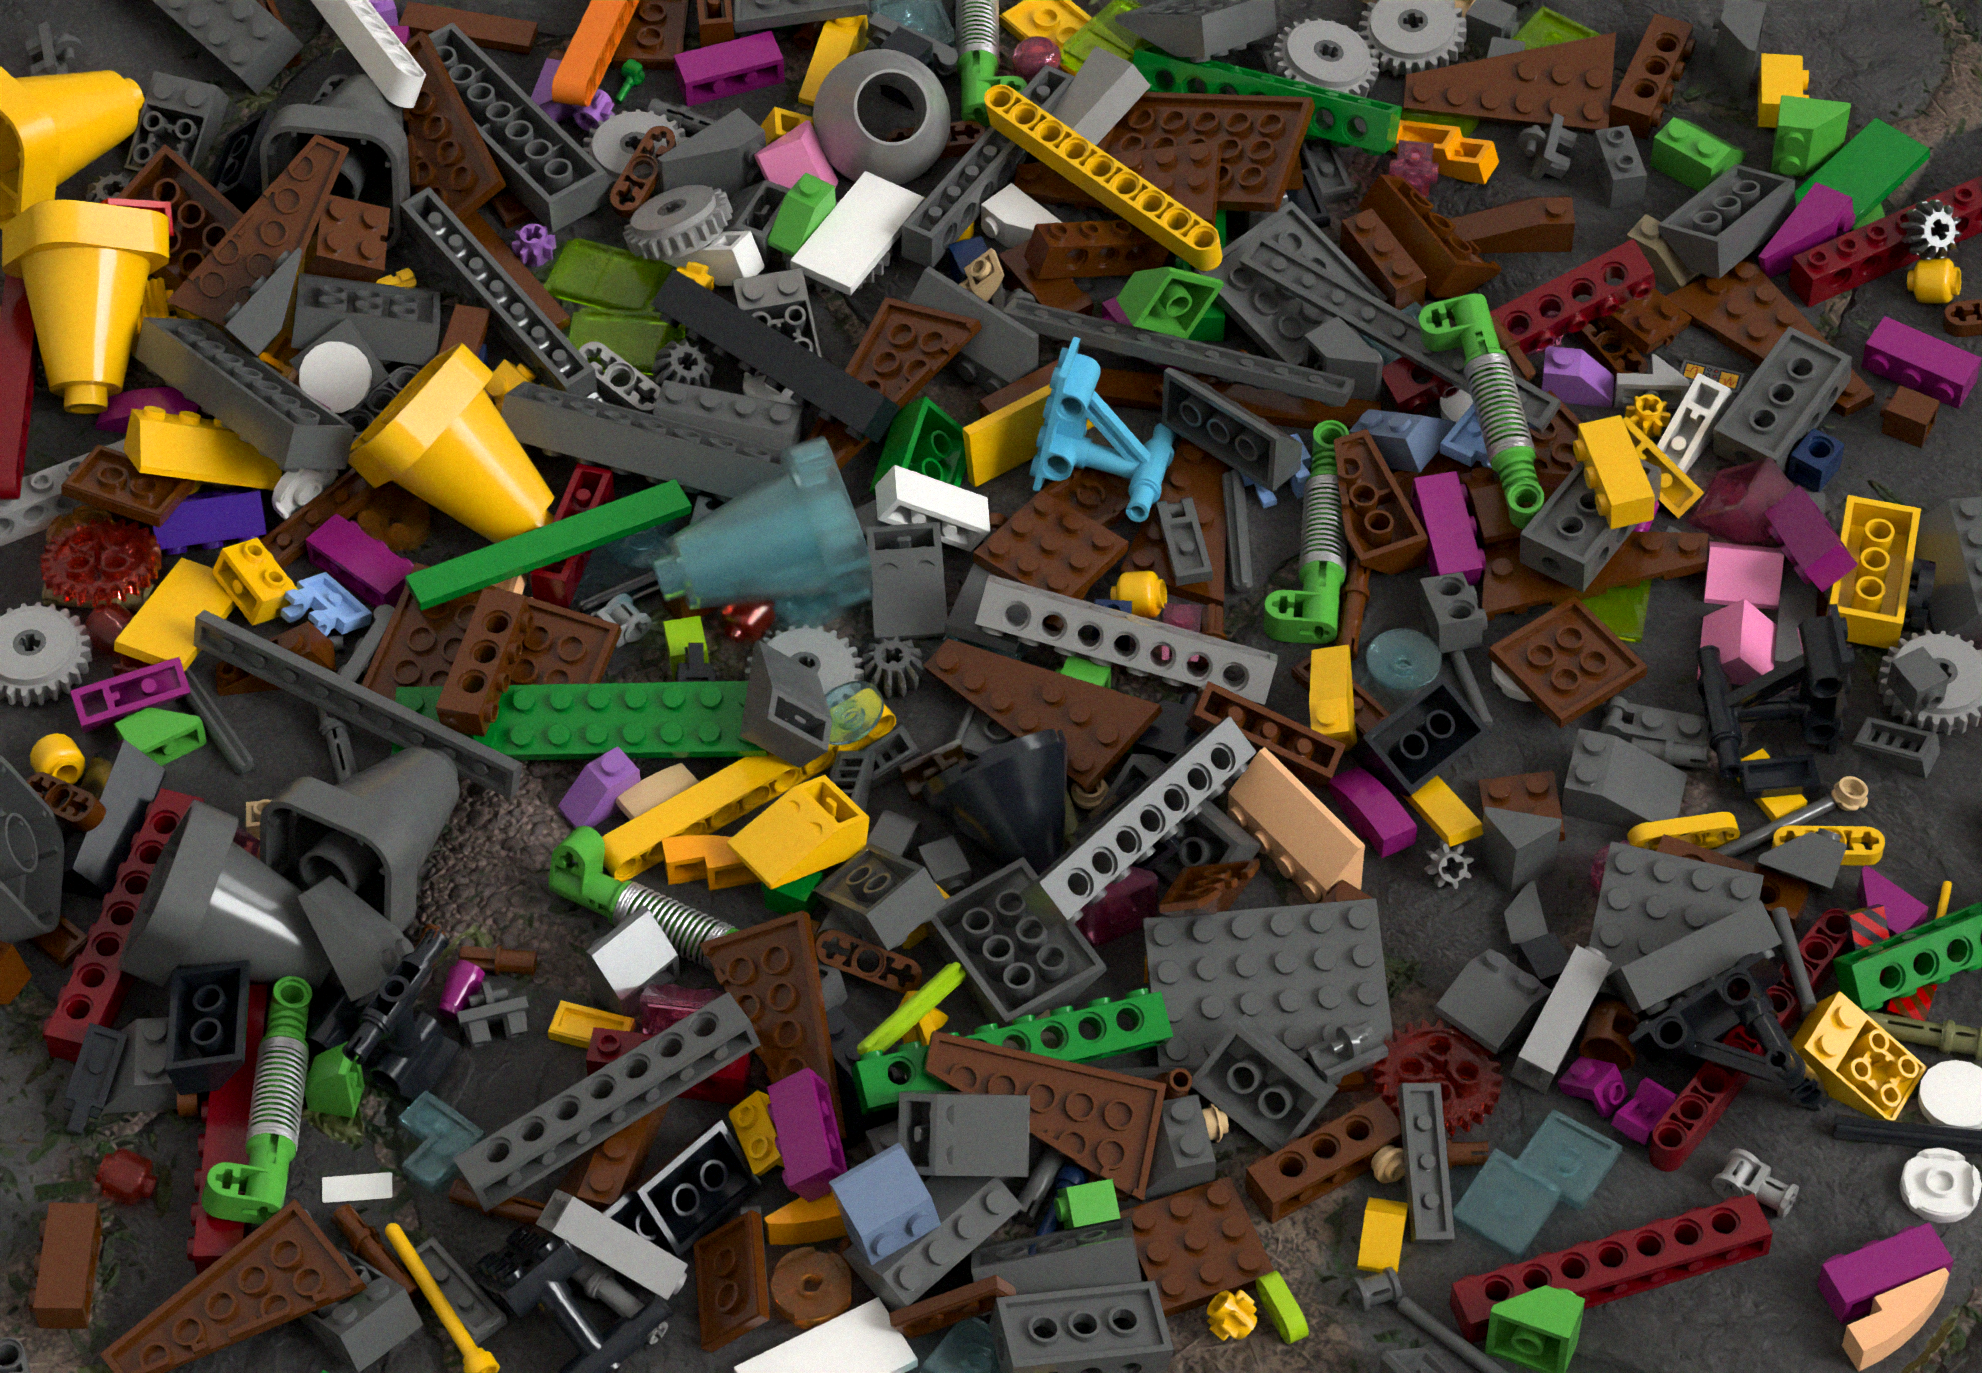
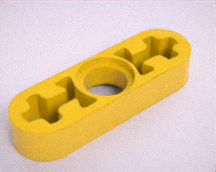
[1627,812,1740,851]
[1771,825,1885,866]

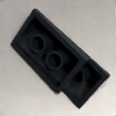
[62,739,166,900]
[601,1119,762,1257]

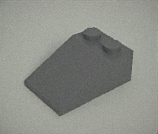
[657,108,766,197]
[1561,728,1688,829]
[812,843,947,951]
[297,875,414,1002]

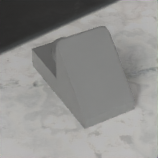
[1614,354,1690,409]

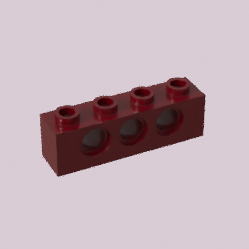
[530,463,615,609]
[586,1027,751,1105]

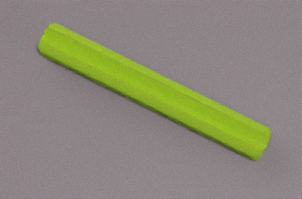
[857,962,967,1055]

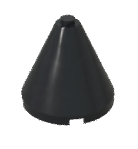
[921,729,1068,876]

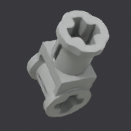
[596,593,652,649]
[1711,1148,1799,1218]

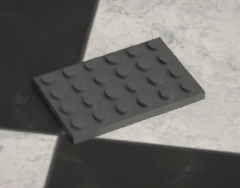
[1142,898,1395,1066]

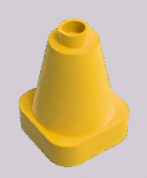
[0,66,145,230]
[2,200,169,414]
[348,342,554,544]

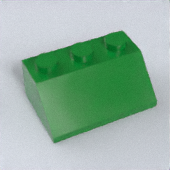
[869,396,967,497]

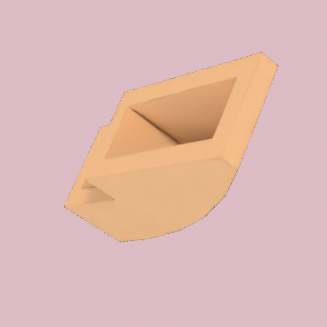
[1842,1267,1949,1372]

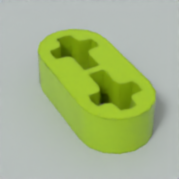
[1255,1271,1309,1344]

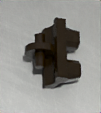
[897,738,968,801]

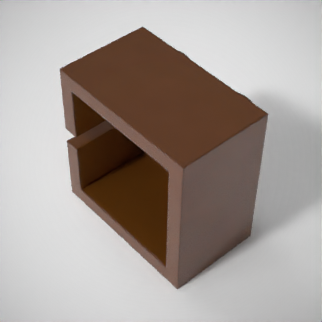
[304,195,390,283]

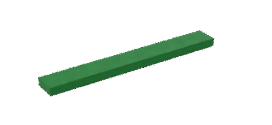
[405,479,692,611]

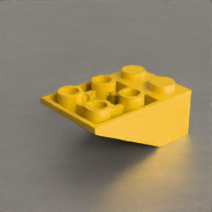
[727,775,870,890]
[1791,991,1927,1120]

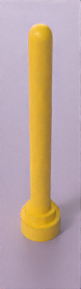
[385,1223,500,1373]

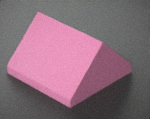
[754,120,839,189]
[1704,541,1784,610]
[1697,598,1777,685]

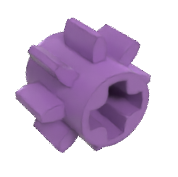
[571,89,615,131]
[512,224,556,267]

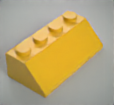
[123,406,282,491]

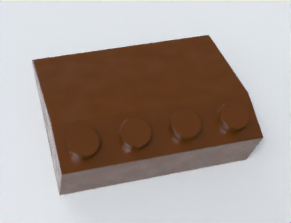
[116,144,244,293]

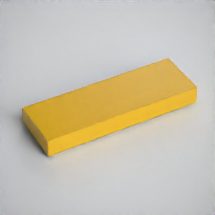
[1401,775,1483,847]

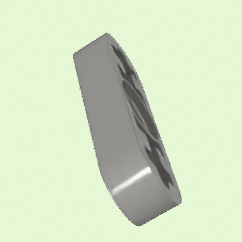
[579,341,661,415]

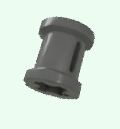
[1351,1266,1402,1313]

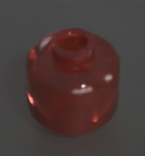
[721,587,776,644]
[85,602,135,657]
[95,1148,158,1207]

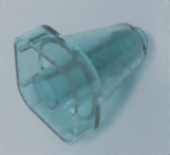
[651,436,873,613]

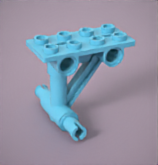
[1029,337,1176,522]

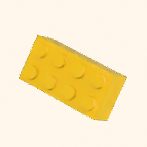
[1826,495,1921,649]

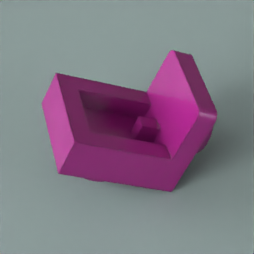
[1558,1056,1629,1118]
[1611,1077,1678,1145]

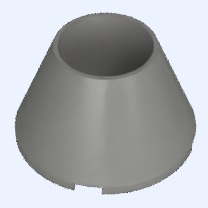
[813,49,951,185]

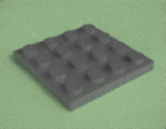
[1193,201,1388,366]
[1588,841,1764,1011]

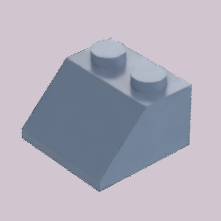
[1349,409,1456,473]
[829,1142,941,1265]

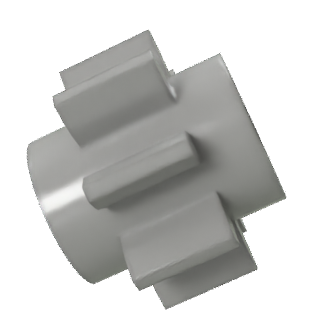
[1424,840,1474,889]

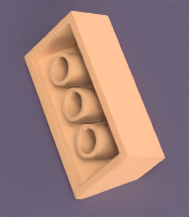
[1227,747,1365,904]

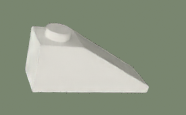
[981,183,1063,248]
[660,231,765,286]
[1657,373,1735,474]

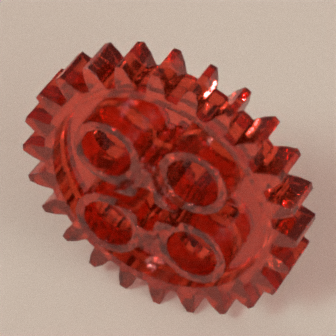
[40,517,162,607]
[1373,1018,1503,1137]

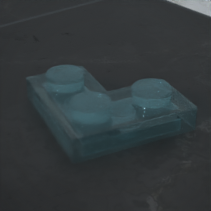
[399,1090,486,1193]

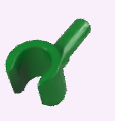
[614,59,645,104]

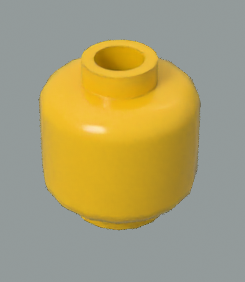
[1907,258,1961,304]
[1110,571,1167,619]
[30,733,86,785]

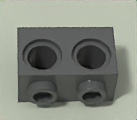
[1419,572,1488,654]

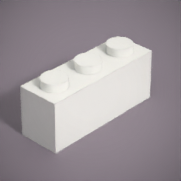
[875,465,991,552]

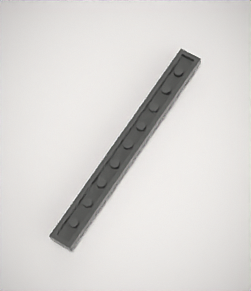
[1240,232,1561,434]
[1002,298,1355,407]
[194,610,522,799]

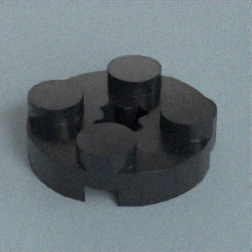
[1902,558,1936,634]

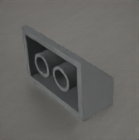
[1191,1014,1339,1153]

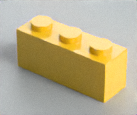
[1573,415,1655,529]

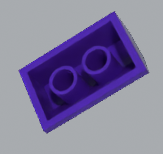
[153,487,267,555]

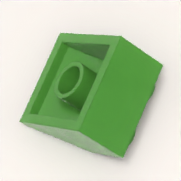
[1770,95,1851,177]
[1650,117,1747,192]
[1116,266,1224,339]
[1485,1285,1585,1373]

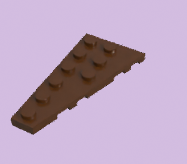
[1014,141,1222,227]
[699,910,847,1139]

